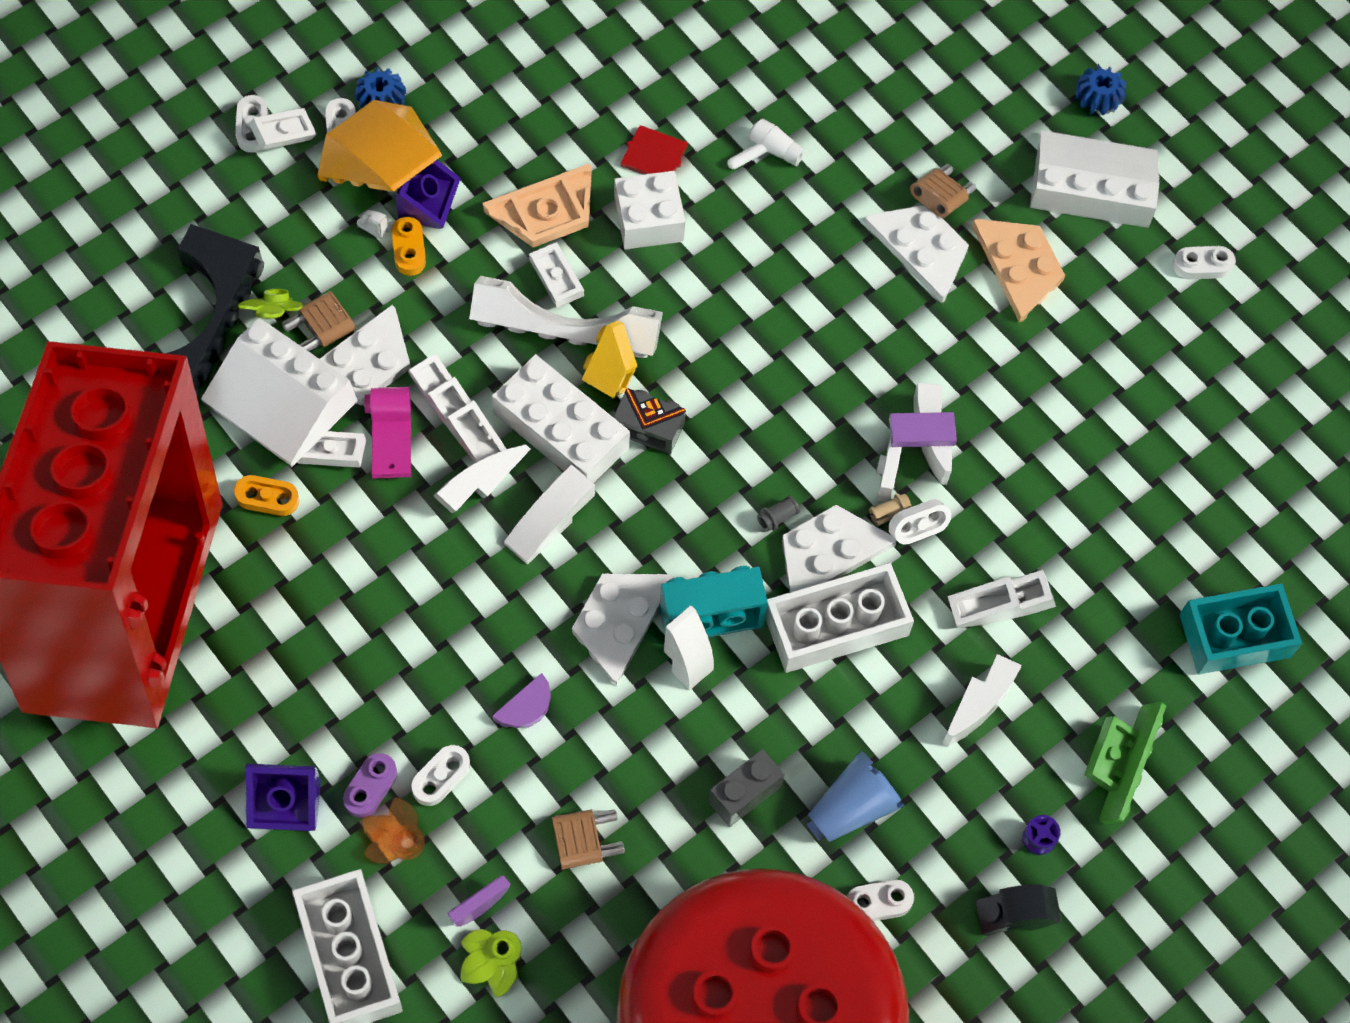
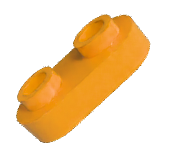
[392,217,426,276]
[234,475,300,516]

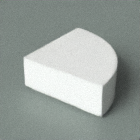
[357,210,388,239]

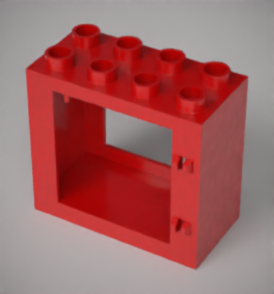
[0,341,223,729]

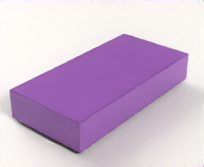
[889,412,957,447]

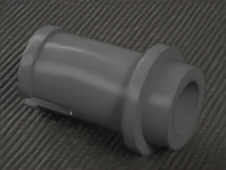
[757,495,800,531]

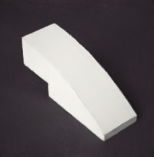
[913,383,953,485]
[433,445,530,513]
[504,464,595,565]
[948,570,1056,628]
[664,606,714,691]
[942,654,1022,747]

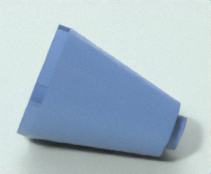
[807,751,904,842]

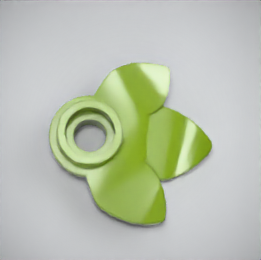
[238,289,303,319]
[461,929,522,997]

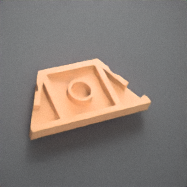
[483,163,592,248]
[972,219,1065,322]

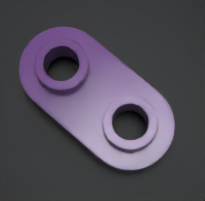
[343,753,397,818]

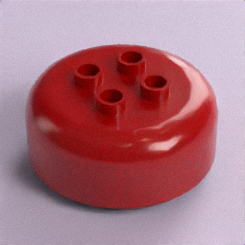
[617,868,909,1023]

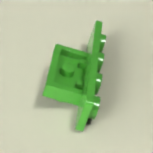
[1084,701,1166,825]

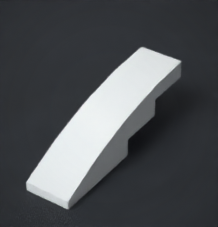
[408,353,506,463]

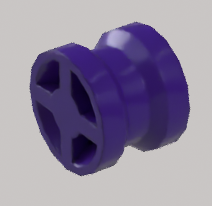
[1022,815,1061,855]

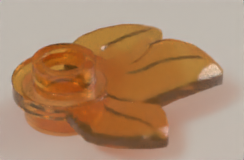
[362,798,425,864]

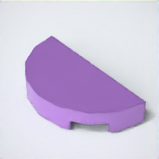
[492,673,551,728]
[448,875,511,927]

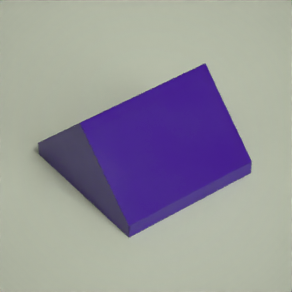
[395,160,461,229]
[245,763,321,831]

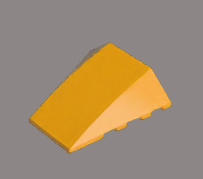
[317,100,442,191]

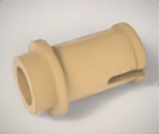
[869,493,912,527]

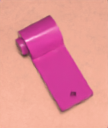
[364,387,411,478]

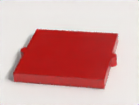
[621,125,688,175]

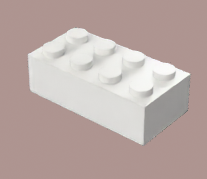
[492,354,630,483]
[765,563,914,673]
[292,869,403,1023]

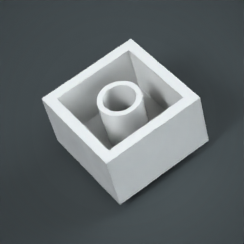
[614,171,686,250]

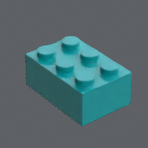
[659,566,768,637]
[1179,583,1303,675]

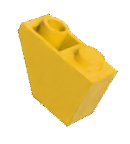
[582,320,637,398]

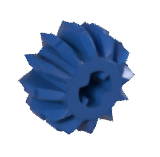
[1075,64,1126,116]
[355,66,406,109]

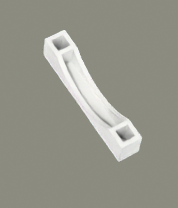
[469,276,663,358]

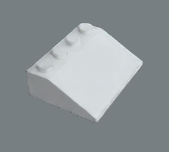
[1030,130,1159,228]
[201,318,358,467]

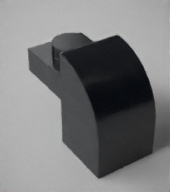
[976,884,1062,936]

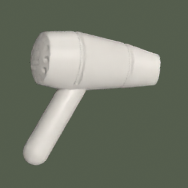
[727,119,805,169]

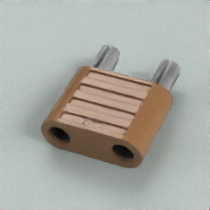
[910,164,976,218]
[282,291,356,352]
[552,809,625,870]

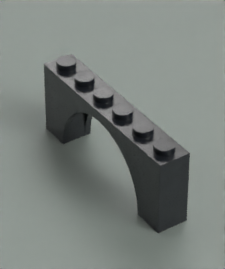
[165,224,264,399]

